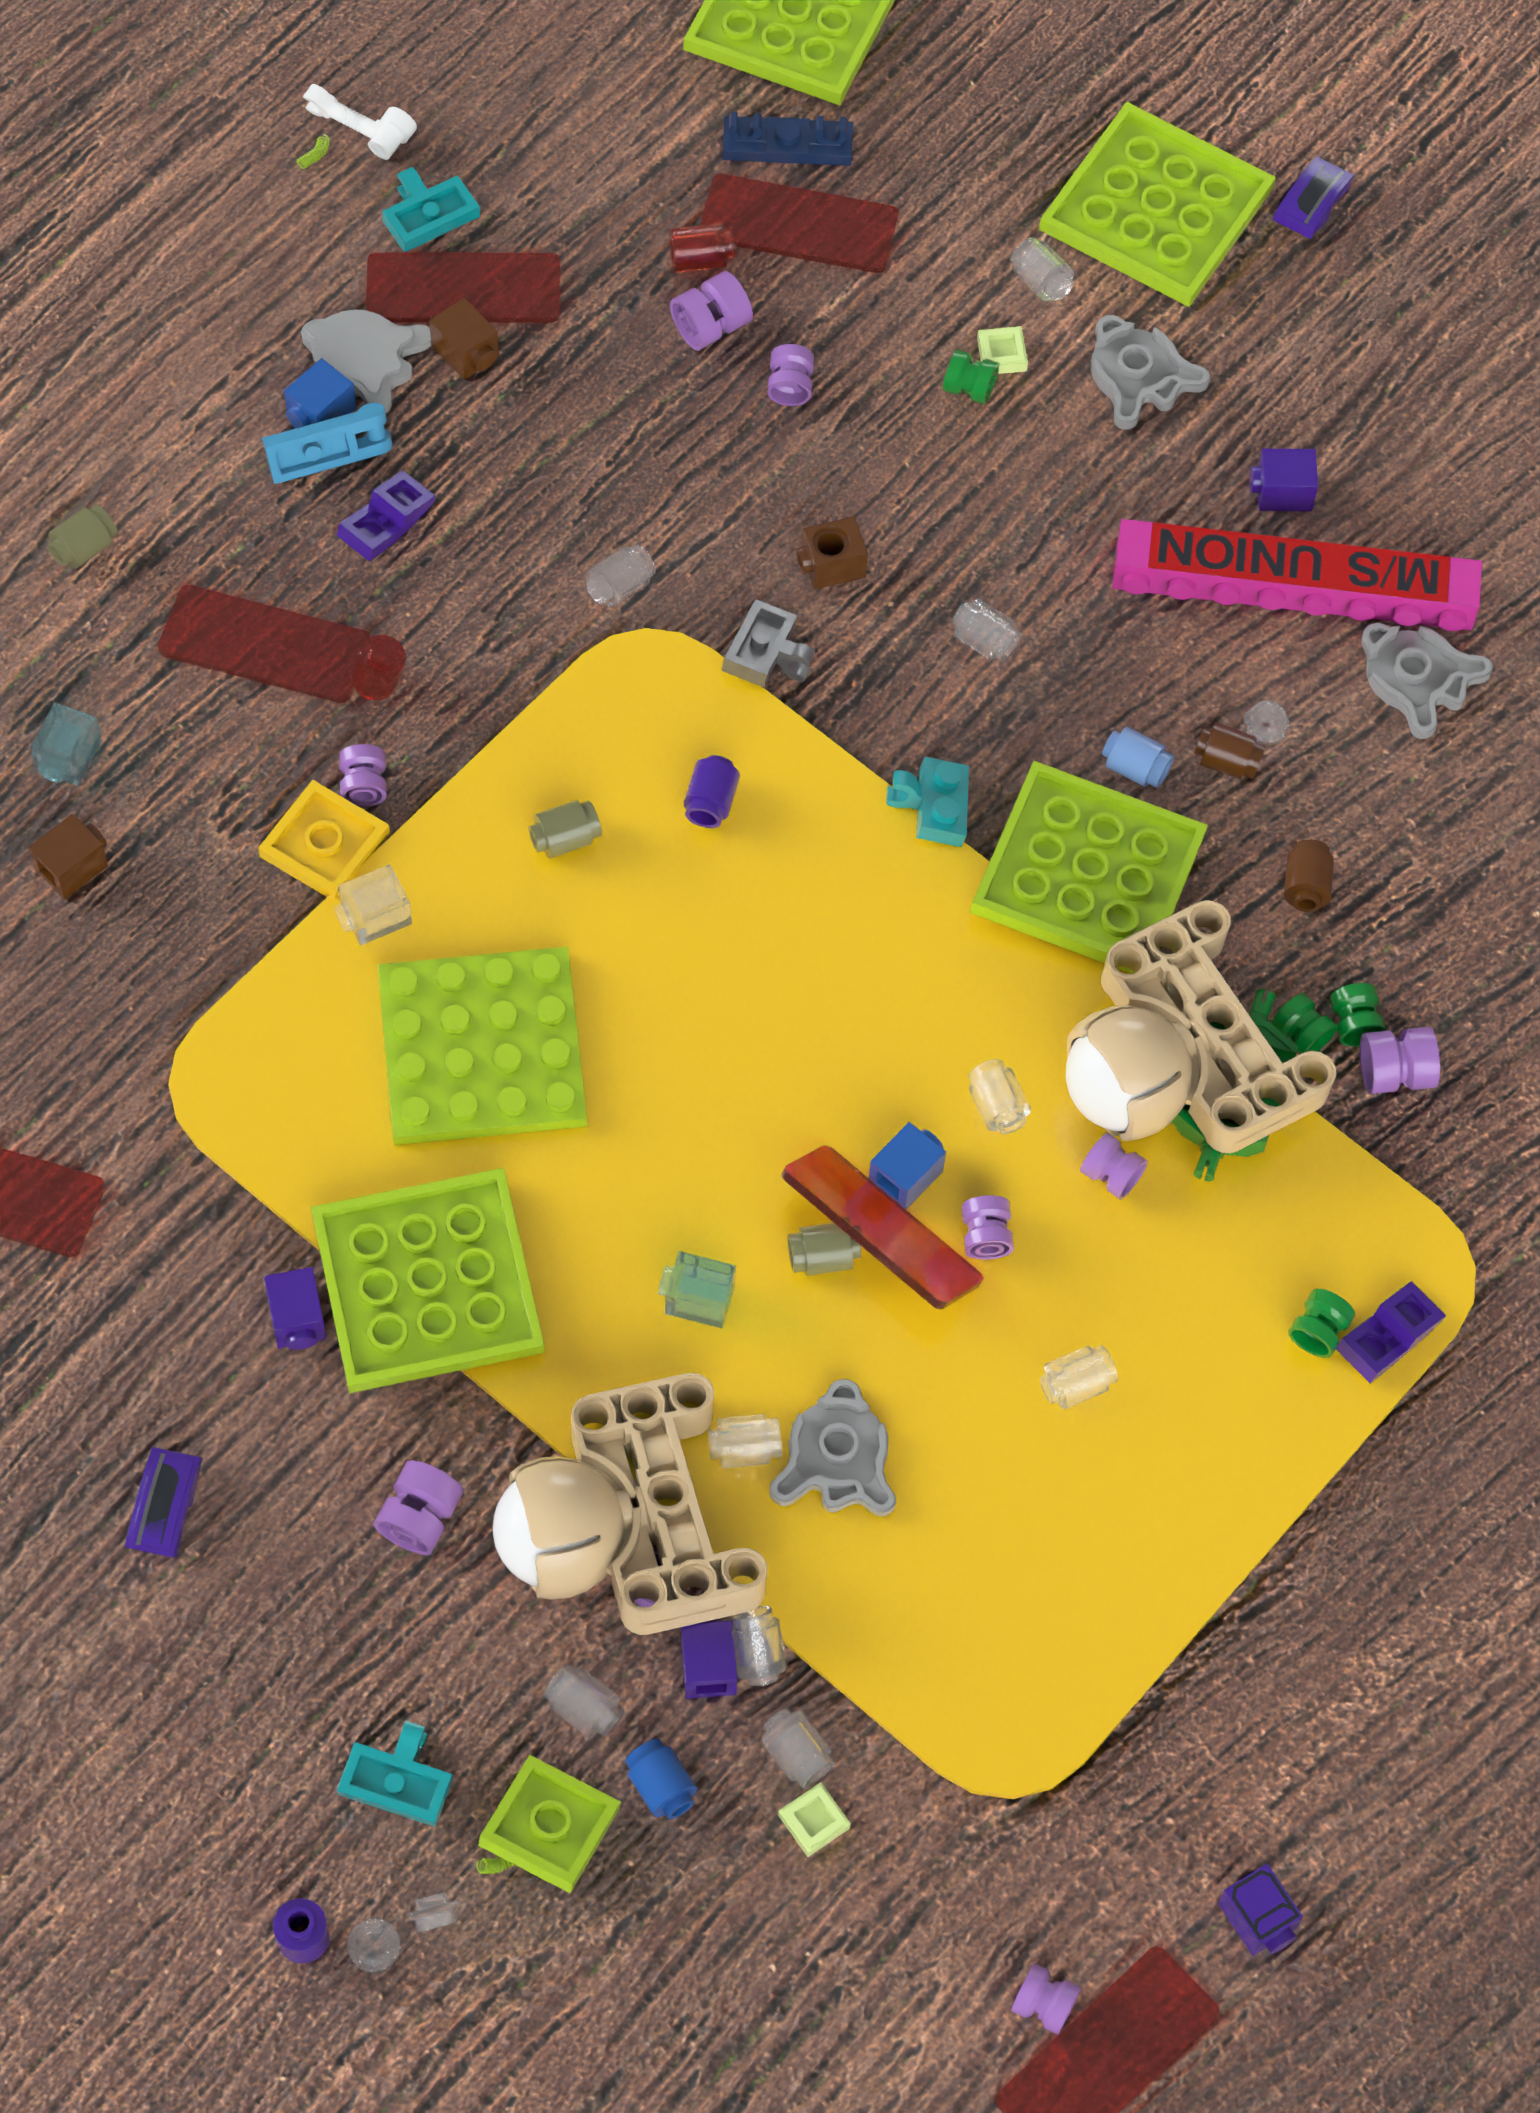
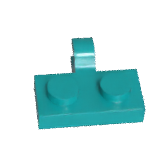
[382,167,480,253]
[886,756,969,847]
[336,1721,453,1827]

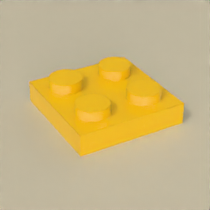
[258,780,390,898]

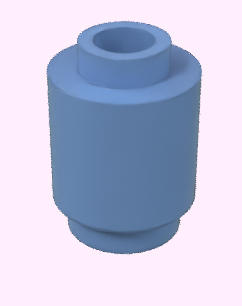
[1102,726,1175,788]

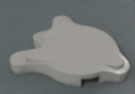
[301,309,431,413]
[1091,315,1210,429]
[1361,623,1493,739]
[769,1379,896,1517]

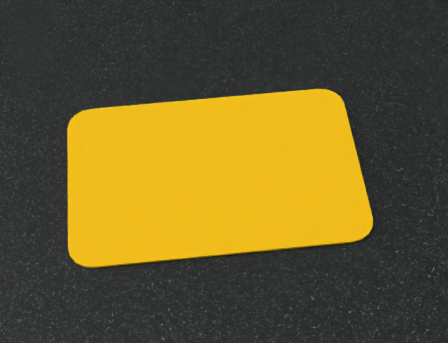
[168,628,1476,1799]

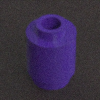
[684,755,740,828]
[273,1898,330,1963]

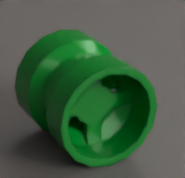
[943,349,1000,405]
[1330,983,1387,1047]
[1271,992,1338,1055]
[1288,1289,1355,1358]

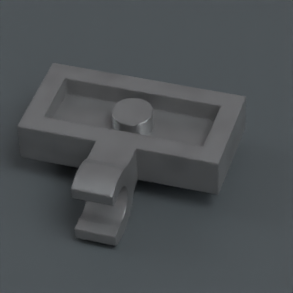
[721,599,815,687]

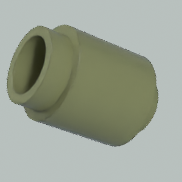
[47,504,118,569]
[528,800,602,859]
[787,1221,861,1276]

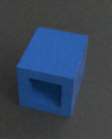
[284,358,356,428]
[868,1122,946,1211]

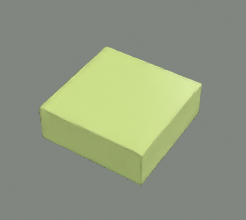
[977,326,1028,374]
[778,1782,851,1857]

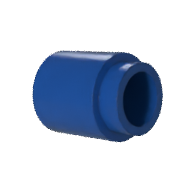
[625,1739,698,1820]

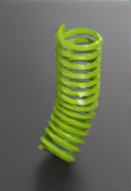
[297,134,330,169]
[476,1857,514,1874]

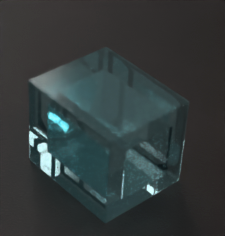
[30,702,102,786]
[658,1251,736,1328]

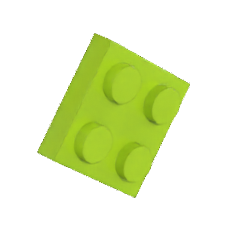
[478,1755,621,1893]

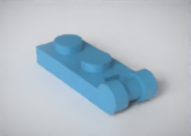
[262,402,393,484]

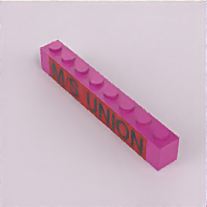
[1112,519,1482,631]

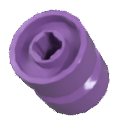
[670,271,753,351]
[1360,1027,1440,1094]
[374,1460,464,1555]

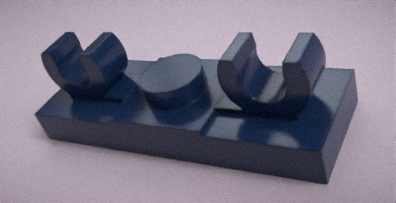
[722,112,853,166]

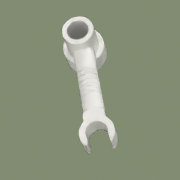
[303,84,417,160]

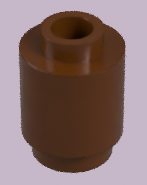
[1194,722,1266,780]
[1284,839,1334,912]

